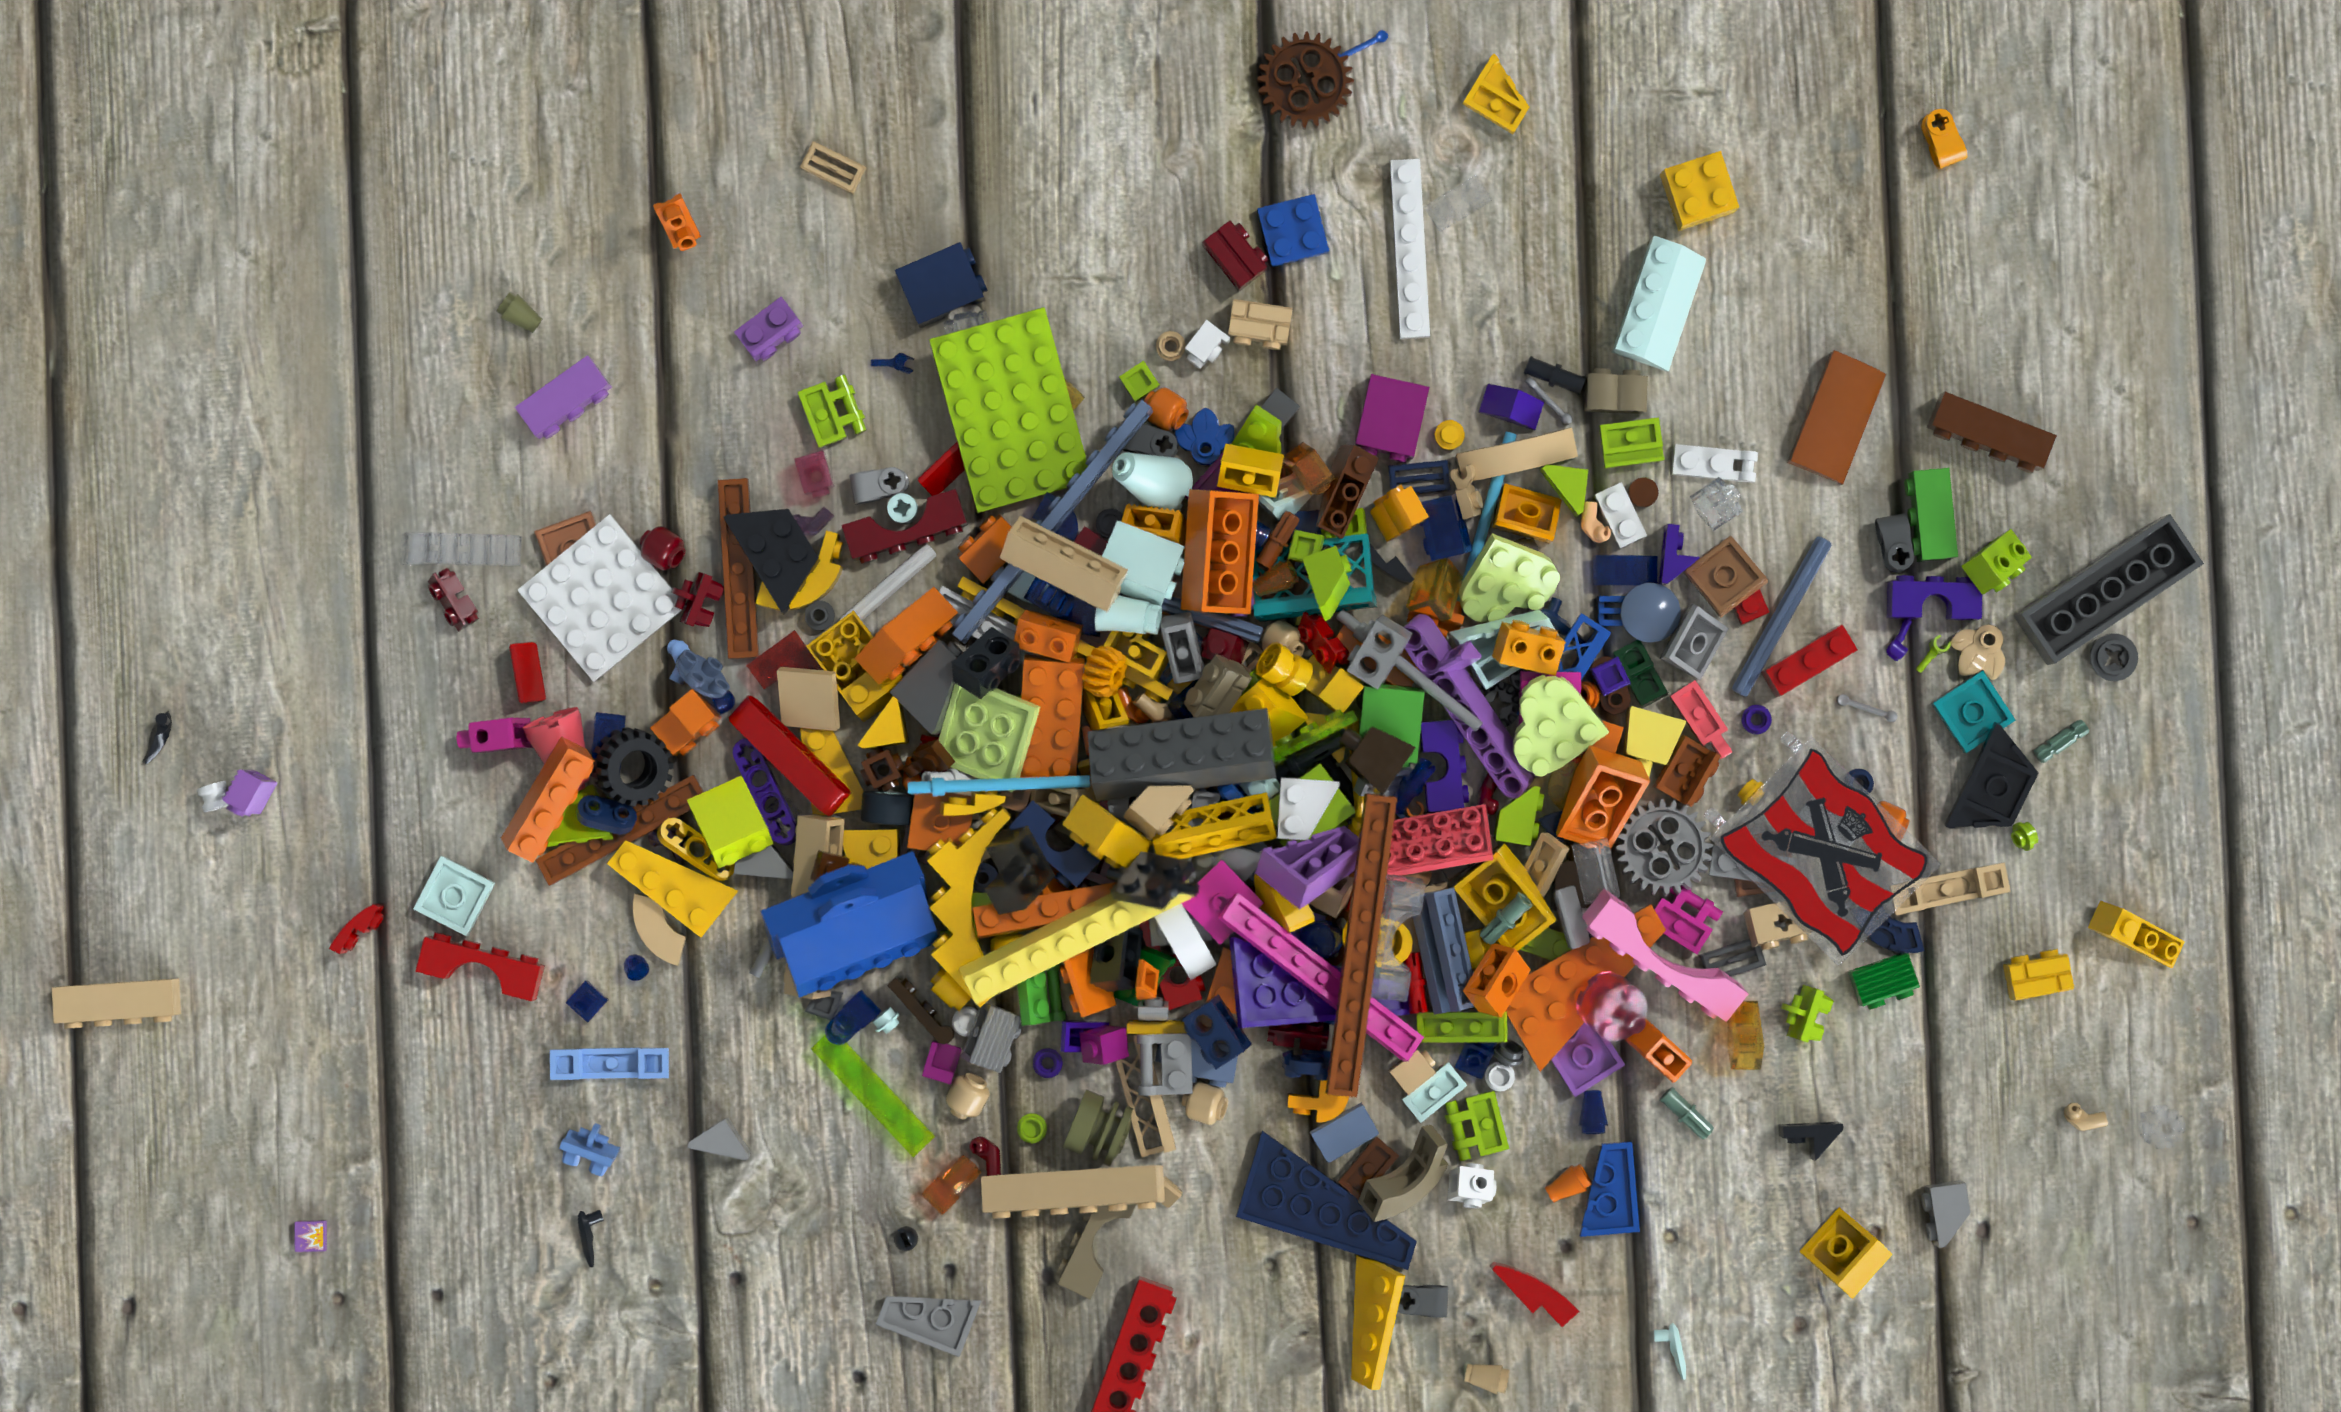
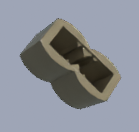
[1584,368,1648,414]

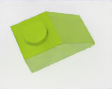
[1302,546,1352,621]

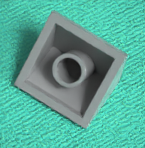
[1659,604,1729,680]

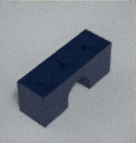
[1008,800,1100,889]

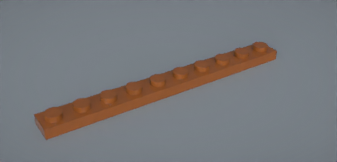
[1326,793,1397,1098]

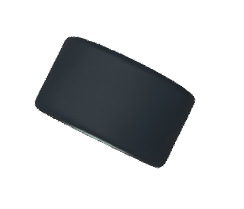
[861,791,914,825]

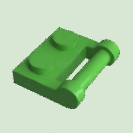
[1017,963,1067,1026]

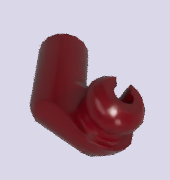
[969,1136,1001,1176]

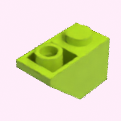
[1493,786,1544,846]

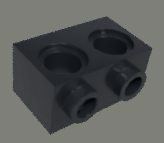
[952,627,1020,699]

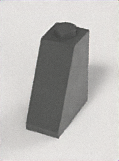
[890,640,963,736]

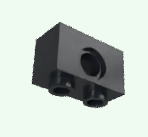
[1090,927,1143,992]

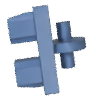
[559,1123,620,1176]

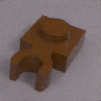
[810,850,866,882]

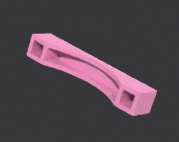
[1582,889,1748,1022]

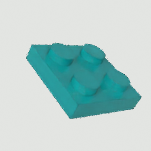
[1931,670,2016,753]

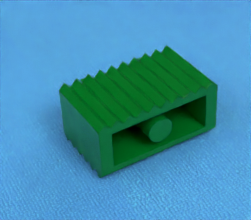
[1847,953,1920,1010]

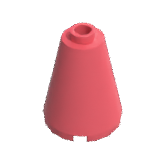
[523,707,589,791]

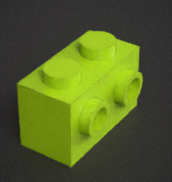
[1961,529,2032,595]

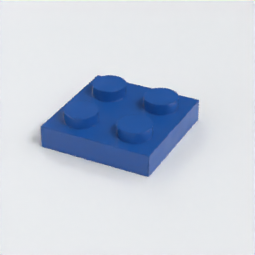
[1257,194,1329,267]

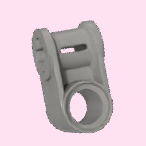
[849,467,909,505]

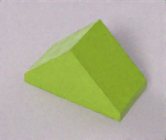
[1539,464,1589,517]

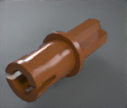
[1255,511,1300,570]

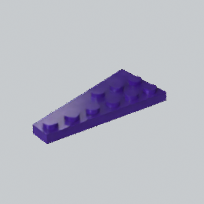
[1229,937,1409,1029]

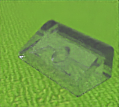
[1572,838,1620,904]

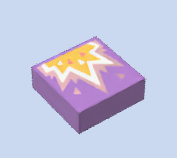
[294,1220,327,1252]

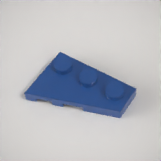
[1579,1141,1640,1237]

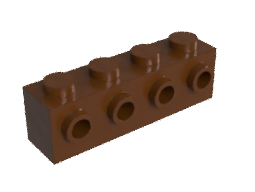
[1927,392,2057,473]

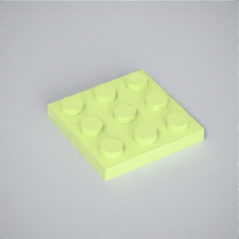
[939,683,1041,792]

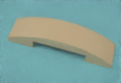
[1456,427,1578,481]
[1889,863,2011,915]

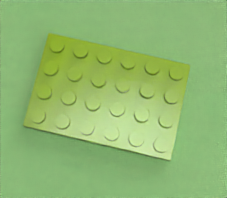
[929,307,1088,513]

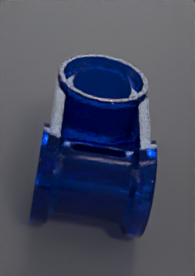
[825,989,882,1045]

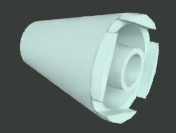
[1112,452,1193,511]

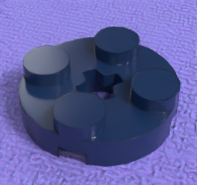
[1282,1049,1331,1080]

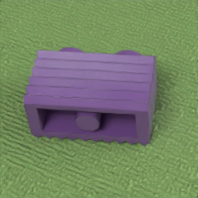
[222,769,277,817]

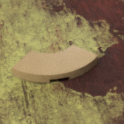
[633,893,686,966]

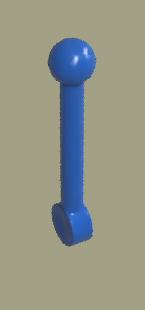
[1338,30,1388,57]

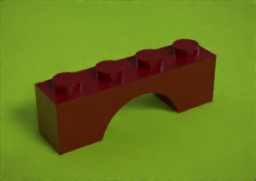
[842,489,968,564]

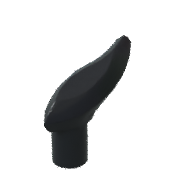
[143,711,172,764]
[578,1209,604,1267]

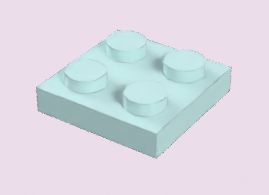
[413,856,495,936]

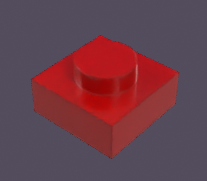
[1734,589,1770,625]

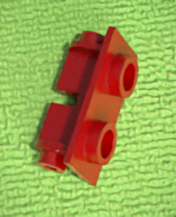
[1298,612,1349,674]

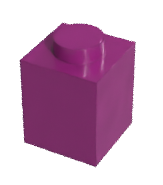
[1079,1025,1129,1065]

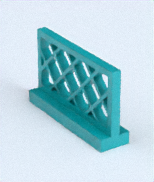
[1253,533,1377,622]

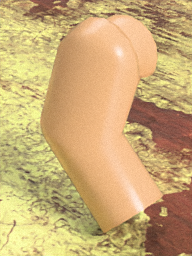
[1581,501,1611,543]

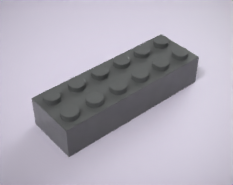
[2014,514,2204,665]
[1088,708,1276,801]

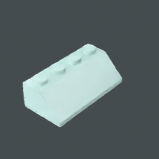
[1612,236,1707,372]

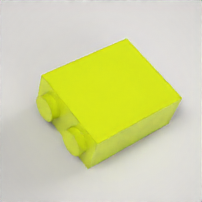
[687,775,774,869]

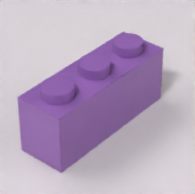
[515,355,612,439]

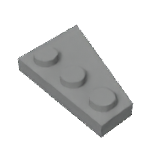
[875,1296,981,1357]

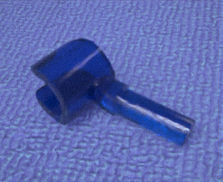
[871,353,914,374]

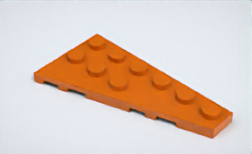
[1505,904,1666,1072]

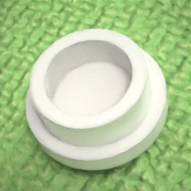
[1485,1061,1515,1091]

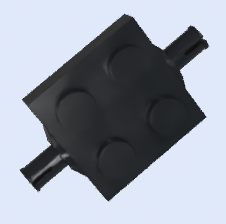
[1107,851,1199,910]

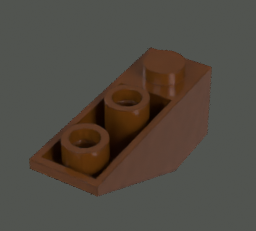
[1316,445,1379,539]

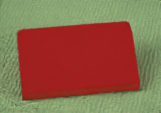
[918,442,965,496]
[509,642,546,704]

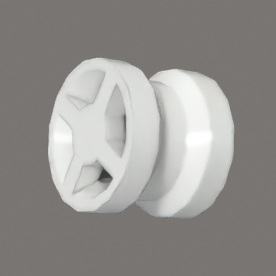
[197,781,229,813]

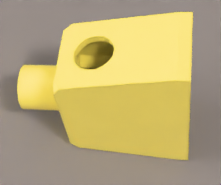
[1623,706,1686,777]

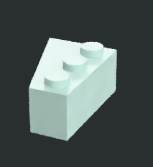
[1449,610,1555,690]

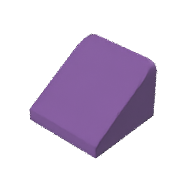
[1438,641,1482,672]

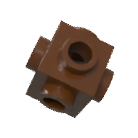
[860,747,904,792]

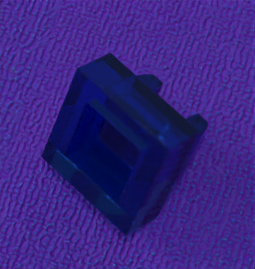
[566,980,609,1023]

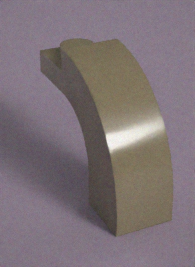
[1358,1125,1448,1222]

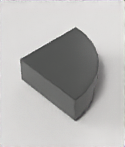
[805,991,843,1021]

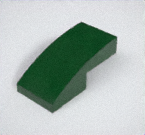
[1613,639,1668,709]

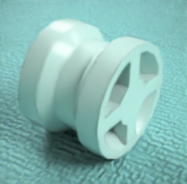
[887,493,918,524]

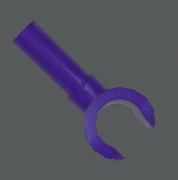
[1886,618,1912,661]

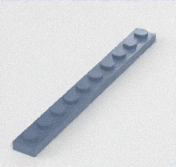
[952,400,1153,644]

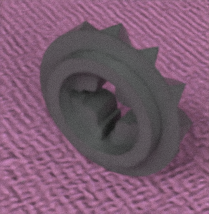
[2090,634,2138,681]
[1480,682,1519,727]

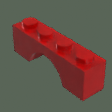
[415,932,545,1001]

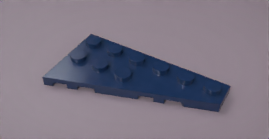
[1236,1130,1417,1270]

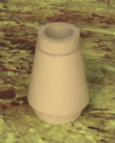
[1464,1364,1510,1395]

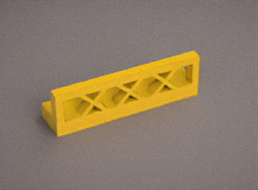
[1152,792,1277,859]

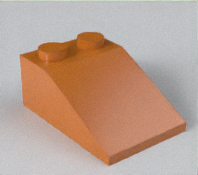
[1556,745,1650,852]

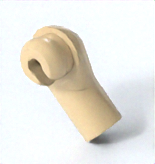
[1133,693,1172,722]
[2064,1103,2108,1131]

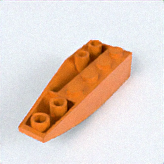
[1025,850,1117,1018]

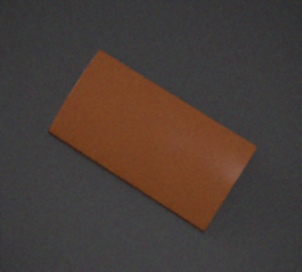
[1787,350,1886,485]

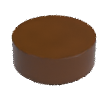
[1628,477,1659,508]

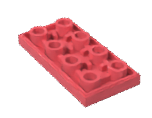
[1386,804,1494,878]

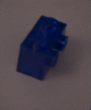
[1419,493,1473,561]

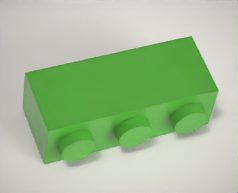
[1905,468,1958,562]

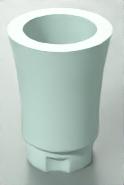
[1095,595,1162,634]

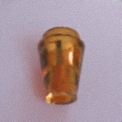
[1252,561,1299,597]

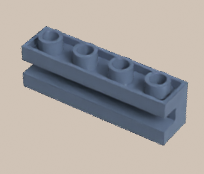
[1408,887,1474,1015]

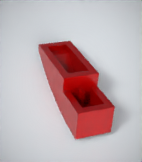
[1490,1262,1580,1327]

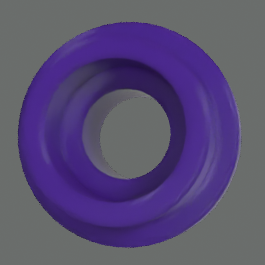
[1741,705,1772,734]
[1033,1048,1063,1078]

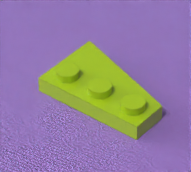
[547,784,614,847]

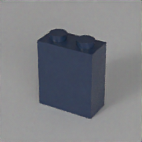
[895,242,988,328]

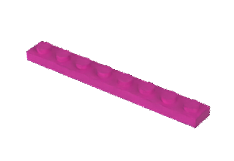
[1218,893,1424,1062]

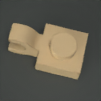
[1451,464,1483,520]

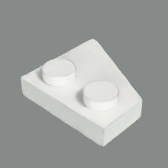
[1277,778,1340,840]

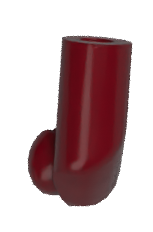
[1478,773,1499,815]

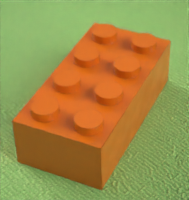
[1020,654,1084,778]

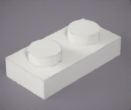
[1594,482,1647,549]

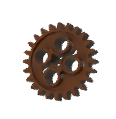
[1257,31,1354,130]

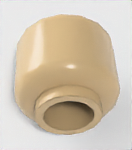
[1261,620,1305,656]
[946,1073,990,1119]
[1182,1082,1228,1125]

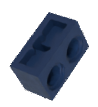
[1182,994,1252,1070]

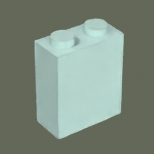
[1102,520,1185,606]

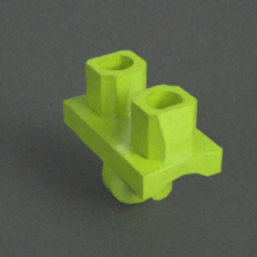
[1781,985,1834,1043]

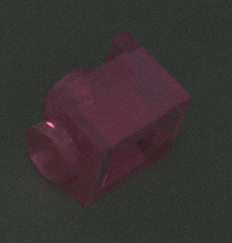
[794,451,835,499]

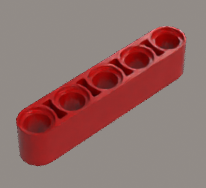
[728,695,851,816]

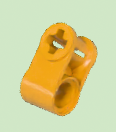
[1921,109,1968,170]

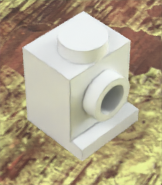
[1185,320,1230,369]

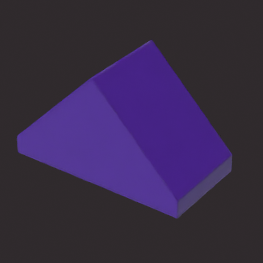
[1479,384,1544,431]
[1060,1020,1109,1052]

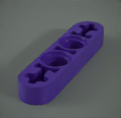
[732,739,797,846]

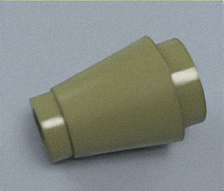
[496,292,543,333]

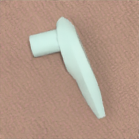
[1654,1323,1686,1380]

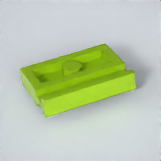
[1599,417,1665,469]

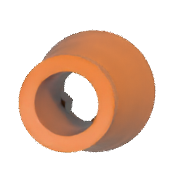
[1545,1164,1592,1203]

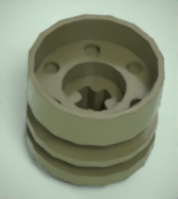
[1063,1089,1133,1167]

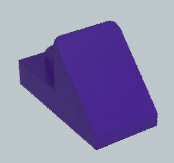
[1658,524,1700,586]

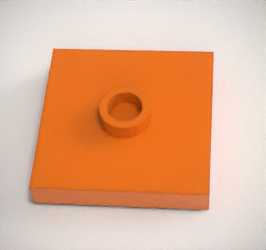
[907,793,973,851]

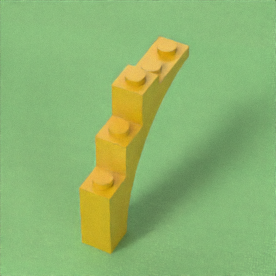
[927,806,1011,1008]

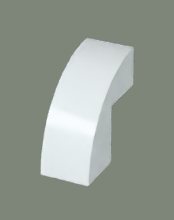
[1154,903,1216,980]

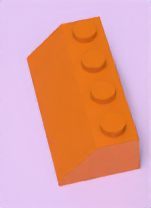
[1181,489,1259,614]

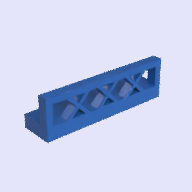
[1516,613,1611,716]

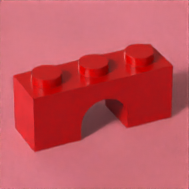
[1761,624,1858,697]

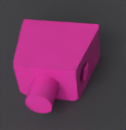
[456,717,533,753]

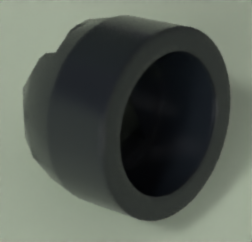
[894,1226,918,1251]

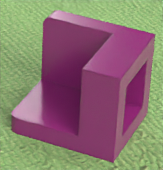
[922,1040,962,1085]

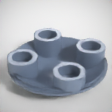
[1621,583,1681,642]
[676,650,730,698]

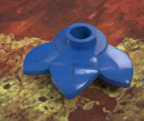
[1175,408,1235,465]

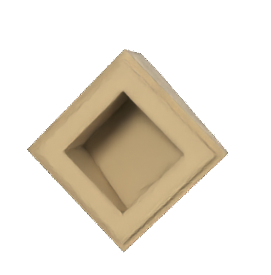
[1161,1176,1182,1208]

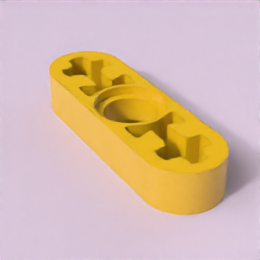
[657,818,735,881]

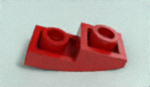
[329,904,384,954]

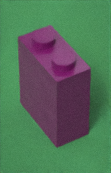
[1355,374,1430,463]

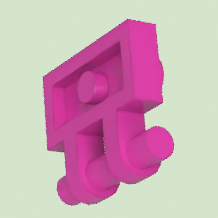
[1654,885,1723,955]

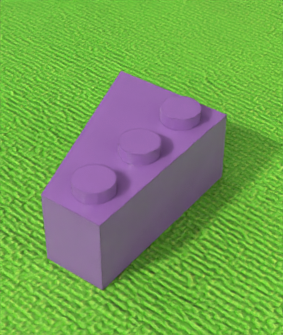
[1255,826,1359,910]

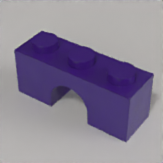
[1887,575,1982,621]
[1420,720,1469,812]

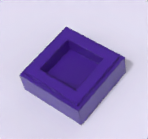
[1590,656,1631,696]

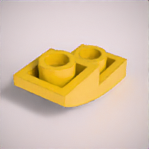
[940,791,1006,816]

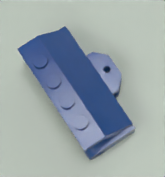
[761,851,938,998]

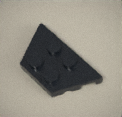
[723,509,820,614]
[1944,722,2039,829]

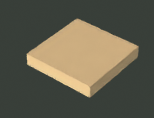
[777,667,840,731]

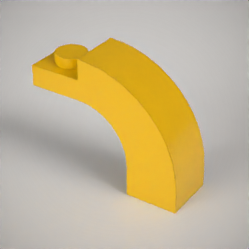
[755,530,843,611]

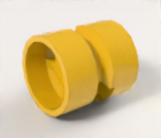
[1256,642,1313,696]

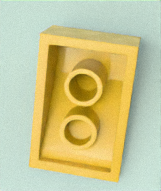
[1453,843,1557,951]

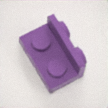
[734,296,803,361]

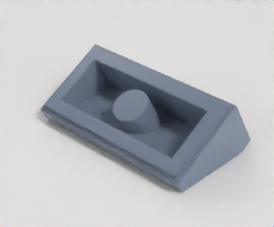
[1310,1102,1379,1163]

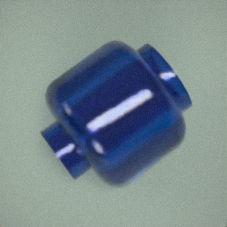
[1300,919,1343,959]

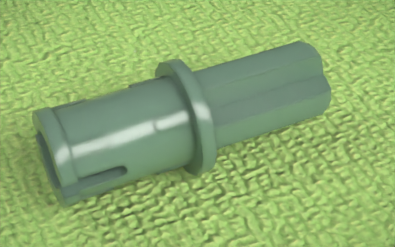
[1480,892,1532,945]
[1660,1087,1714,1140]

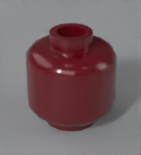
[640,526,685,570]

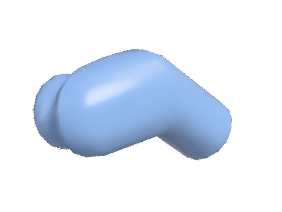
[667,639,690,685]

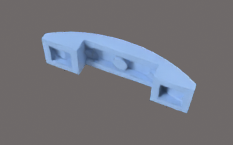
[550,1047,669,1080]

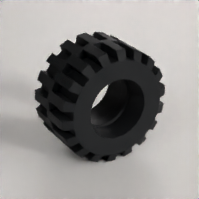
[591,727,674,806]

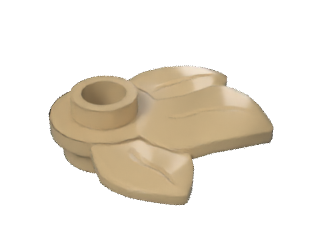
[1950,625,2005,680]

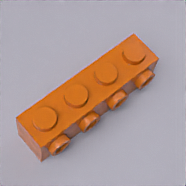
[501,736,594,863]

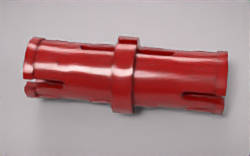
[1403,952,1428,1014]

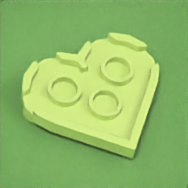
[1459,533,1560,623]
[1513,675,1609,777]

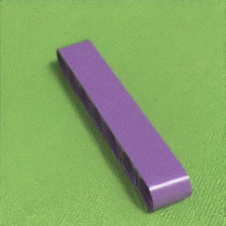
[1404,614,1535,798]

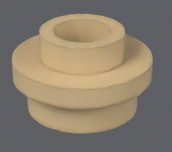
[1156,331,1186,361]

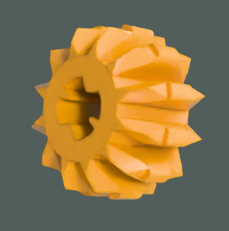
[1082,645,1127,698]

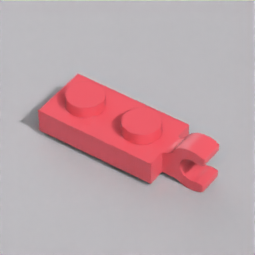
[1669,680,1732,759]

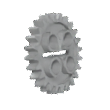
[1615,799,1713,897]

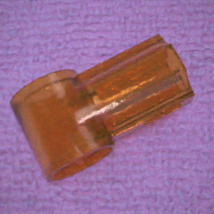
[921,1154,981,1215]

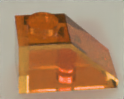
[1282,442,1335,496]

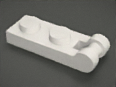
[1671,444,1758,483]

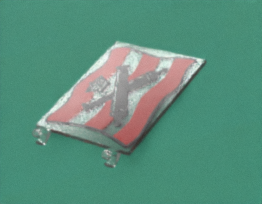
[1704,731,1942,967]

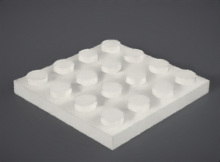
[518,514,686,682]

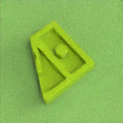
[1231,405,1282,454]

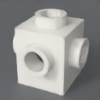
[1448,1163,1497,1208]

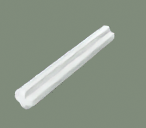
[840,544,936,621]

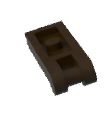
[887,977,955,1044]

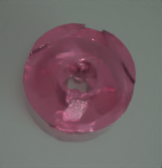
[1577,971,1647,1041]

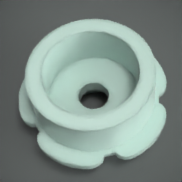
[872,1007,900,1034]

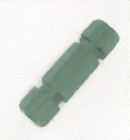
[2034,720,2089,763]

